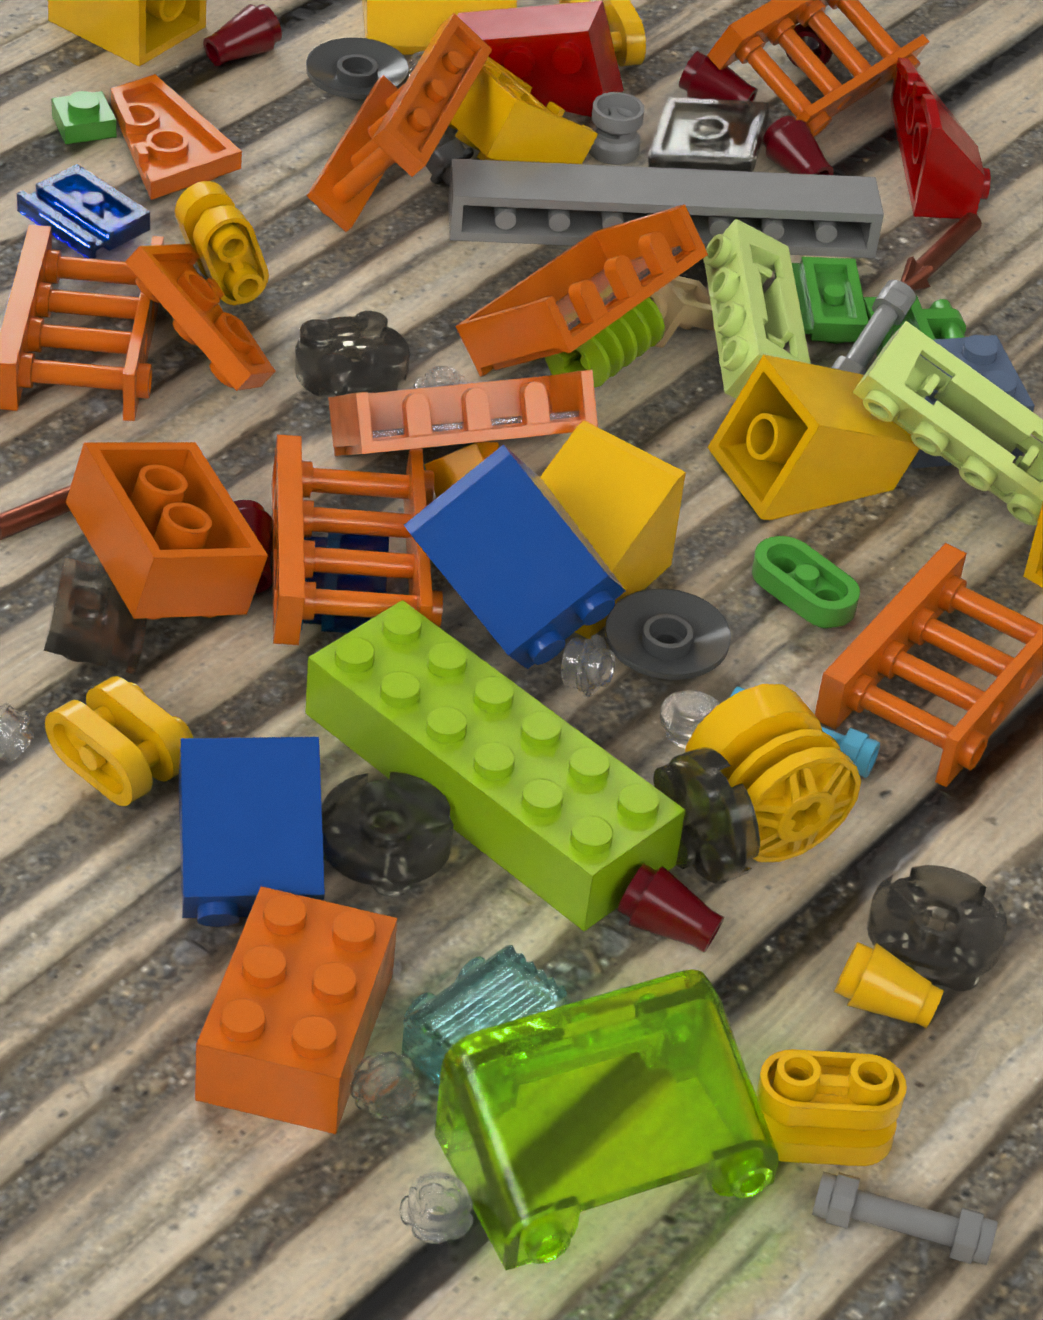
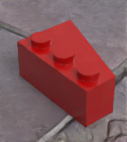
[457,0,624,117]

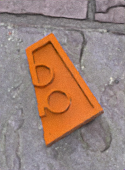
[111,74,242,200]
[125,244,276,391]

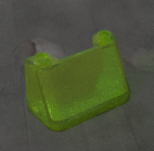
[434,969,778,1271]

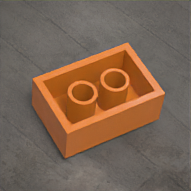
[66,442,268,620]
[195,886,398,1134]

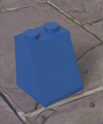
[404,444,626,669]
[179,737,325,927]

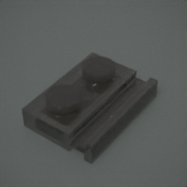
[44,557,147,675]

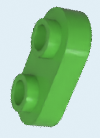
[752,536,860,628]

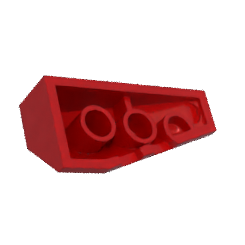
[890,58,991,219]

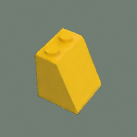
[48,0,206,67]
[707,354,920,521]
[540,421,686,640]

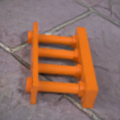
[707,0,930,137]
[306,13,492,232]
[0,225,164,421]
[271,434,443,645]
[814,543,1043,787]

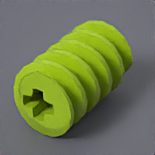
[545,289,665,388]

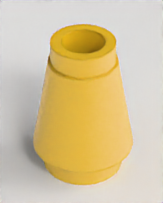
[834,942,944,1028]

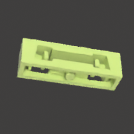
[703,218,811,399]
[853,321,1043,526]

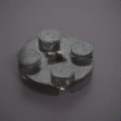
[295,311,410,396]
[653,747,760,884]
[322,772,454,897]
[867,865,1007,991]

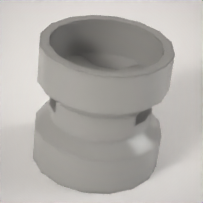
[589,92,644,165]

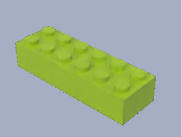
[305,600,685,932]

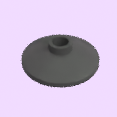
[306,38,409,100]
[605,589,731,680]

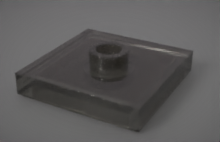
[648,97,769,172]

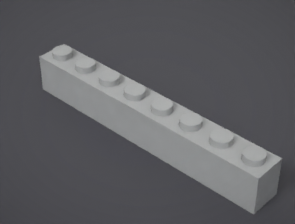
[448,159,884,258]

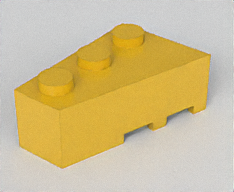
[449,57,598,164]

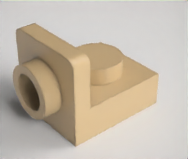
[649,276,715,348]

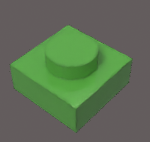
[51,91,117,144]

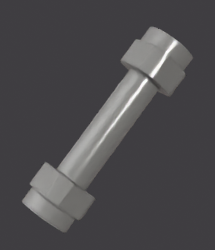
[831,280,916,375]
[812,1171,998,1265]

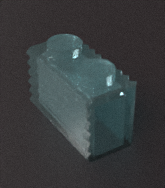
[401,945,568,1106]

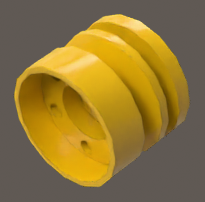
[683,684,861,862]

